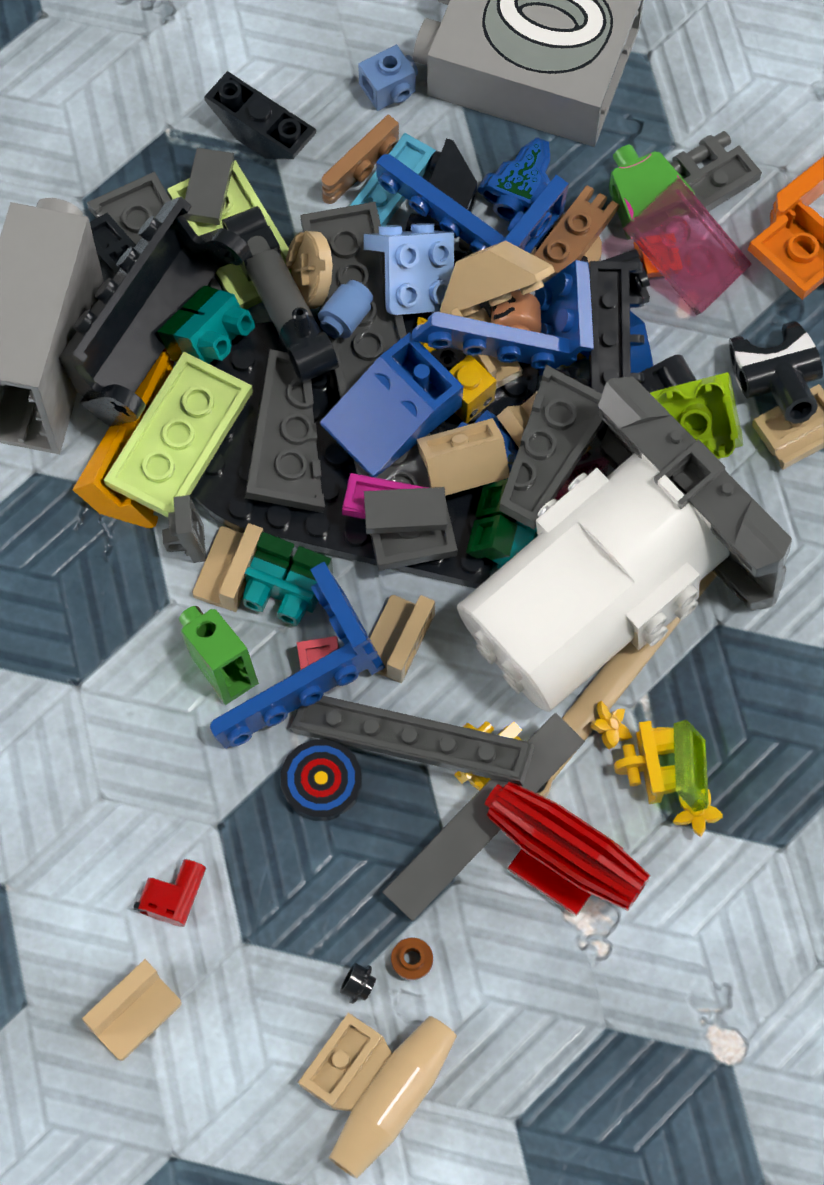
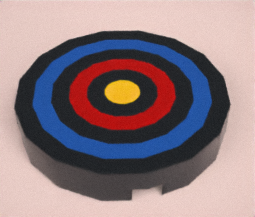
[281,739,362,821]

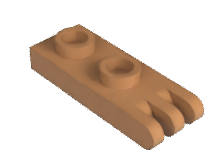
[322,114,399,204]
[534,185,620,277]

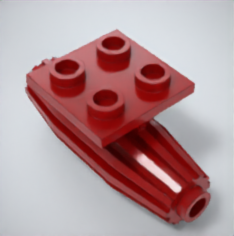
[484,781,651,916]

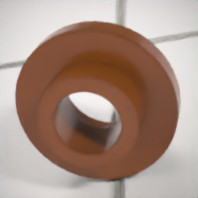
[391,937,433,980]

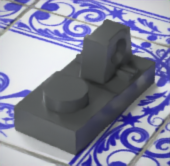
[162,495,206,563]

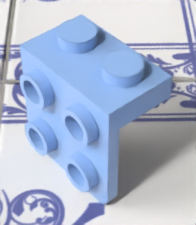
[363,223,454,315]

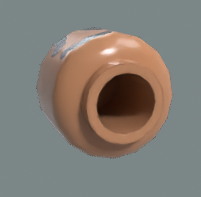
[491,289,541,333]

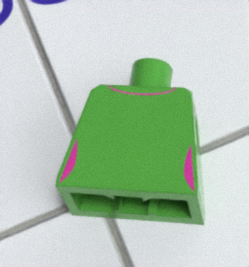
[609,145,695,240]
[179,606,259,705]

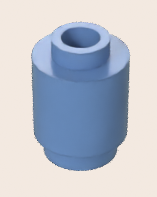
[318,280,373,338]

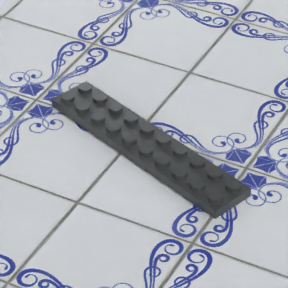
[300,202,458,571]

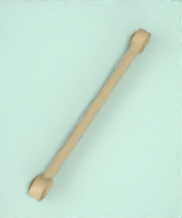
[538,571,717,798]

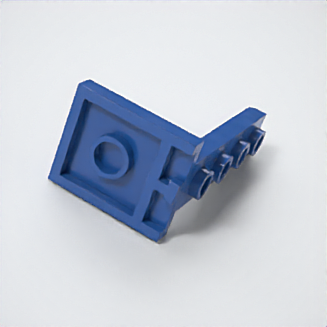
[376,154,569,254]
[412,260,594,376]
[210,562,386,749]

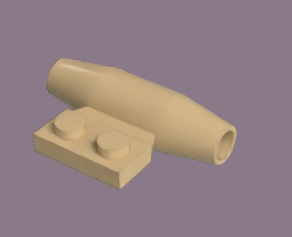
[298,1013,457,1179]

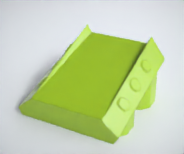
[650,372,743,459]

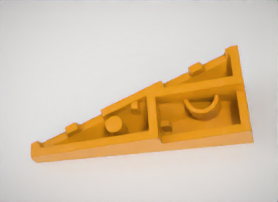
[72,348,174,529]

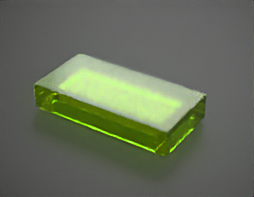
[673,720,709,812]

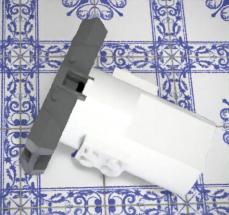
[457,376,792,712]

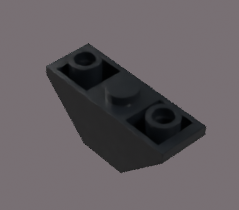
[204,71,316,159]
[405,138,477,231]

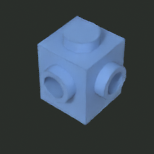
[358,44,418,111]

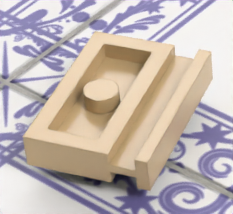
[752,384,824,470]

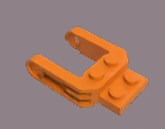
[748,156,824,300]

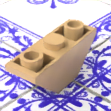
[440,240,555,317]

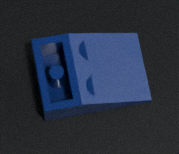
[320,332,464,478]

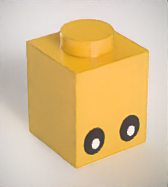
[449,355,497,423]

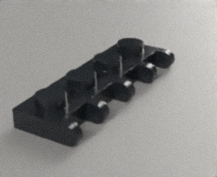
[589,261,645,394]

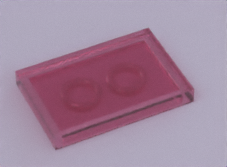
[623,177,752,315]

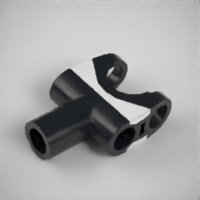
[729,321,823,424]

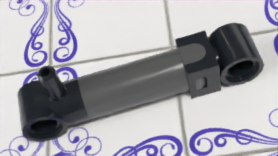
[221,206,339,383]

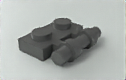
[670,131,762,216]

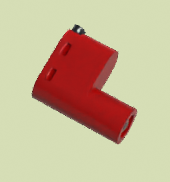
[134,859,206,927]

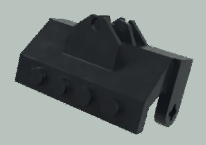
[59,196,250,427]

